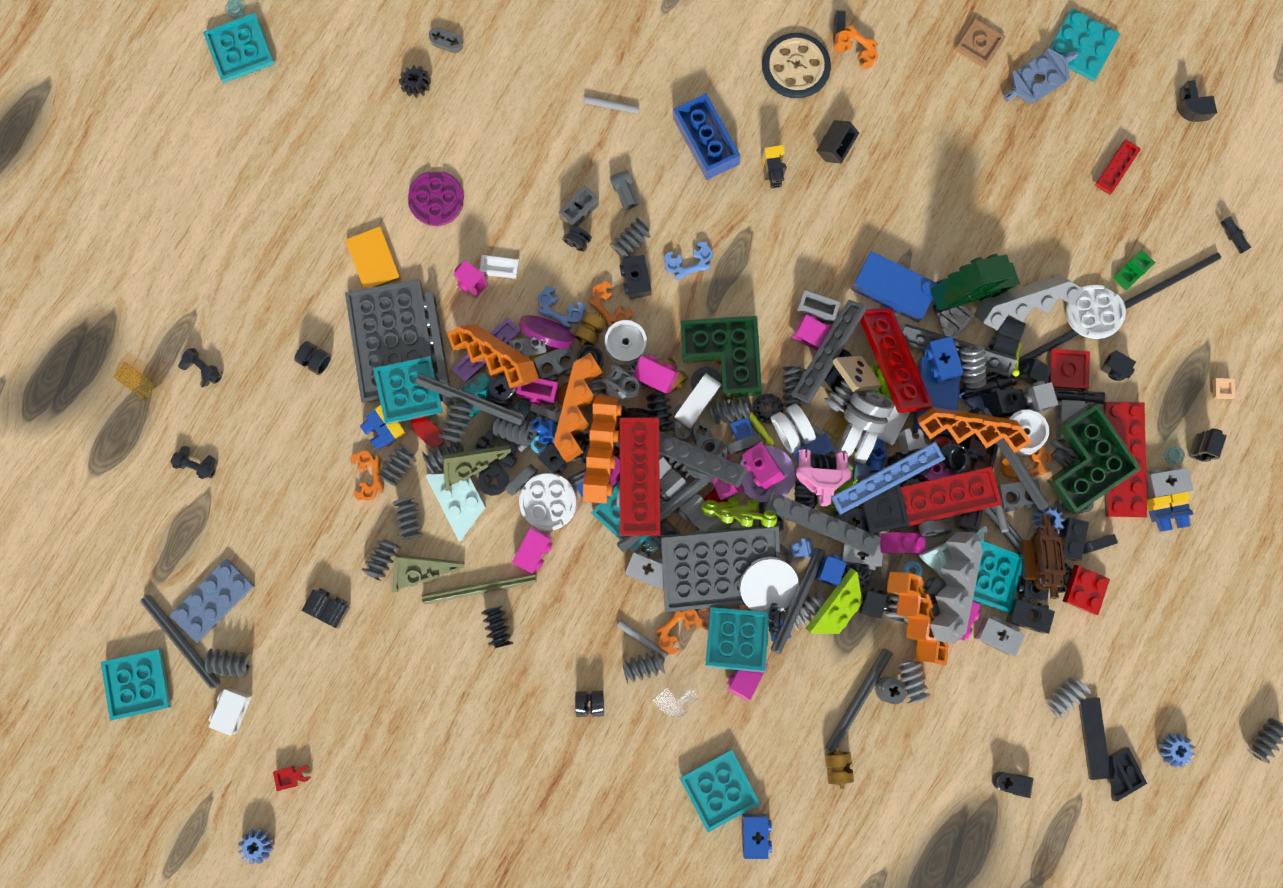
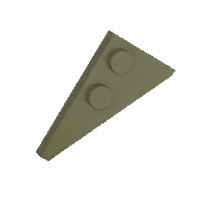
[442,445,511,491]
[392,555,465,593]

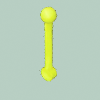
[1012,343,1022,376]

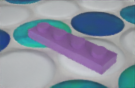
[452,317,521,382]

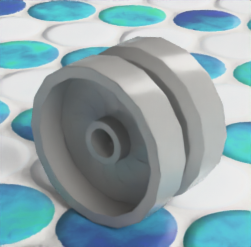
[844,390,895,433]

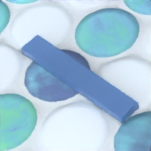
[831,442,945,515]

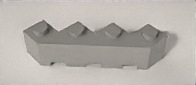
[974,274,1084,330]
[659,454,729,532]
[930,532,983,644]

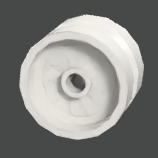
[605,320,647,366]
[771,404,816,453]
[1009,410,1049,456]
[838,423,879,465]

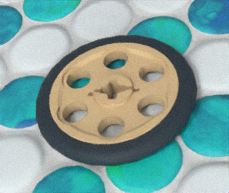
[762,33,831,98]

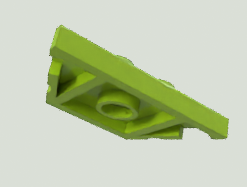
[805,568,863,634]

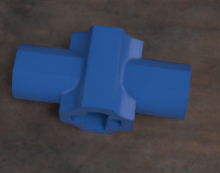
[531,418,556,444]
[866,439,887,473]

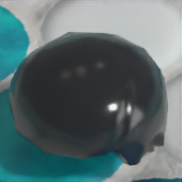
[939,443,970,473]

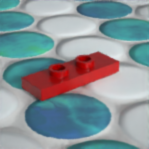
[1095,139,1141,195]

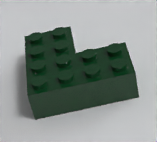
[930,253,1020,310]
[680,316,762,398]
[1047,404,1141,514]

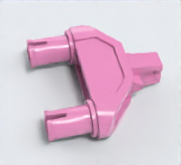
[796,449,852,506]

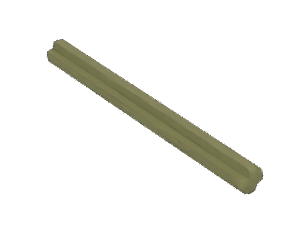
[422,573,537,605]

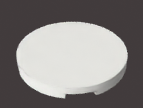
[1066,285,1126,339]
[519,473,577,531]
[739,557,799,612]

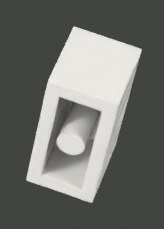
[209,688,252,736]

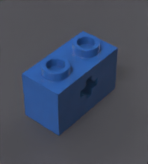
[925,336,964,383]
[815,554,846,586]
[742,814,772,859]

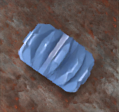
[1030,505,1066,534]
[1158,733,1196,768]
[238,829,274,864]

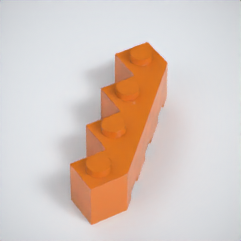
[447,324,539,388]
[553,353,603,463]
[583,395,622,503]
[917,407,1032,453]
[887,572,949,665]

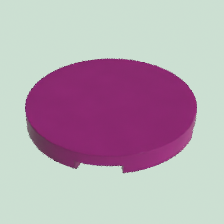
[408,172,464,226]
[518,315,575,348]

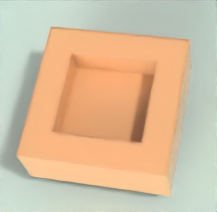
[1212,378,1235,399]

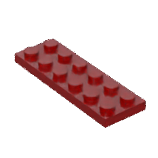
[860,308,933,413]
[1103,402,1147,517]
[620,418,660,536]
[885,467,1002,532]

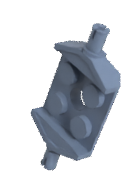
[1003,48,1078,104]

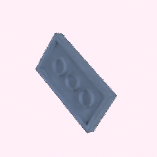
[169,559,255,643]

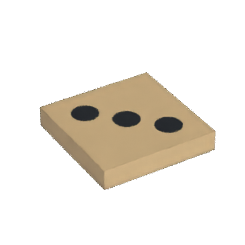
[833,356,882,392]

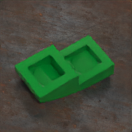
[1112,250,1156,290]

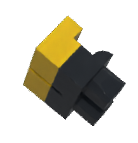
[761,145,787,189]

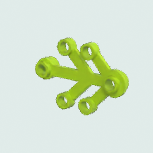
[701,496,777,528]

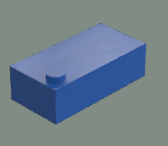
[673,93,740,180]
[851,251,937,323]
[913,356,961,439]

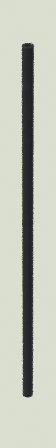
[985,253,1221,382]

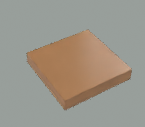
[954,18,1006,68]

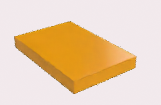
[345,227,401,289]

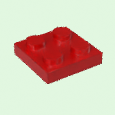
[1049,349,1090,390]
[1062,565,1110,616]

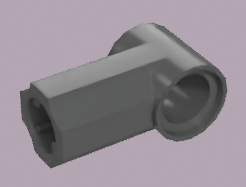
[610,170,639,210]

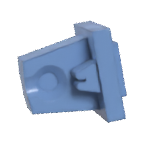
[790,538,814,558]

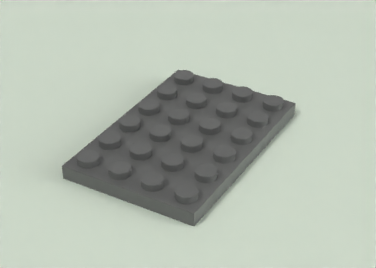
[345,279,436,403]
[660,524,780,612]

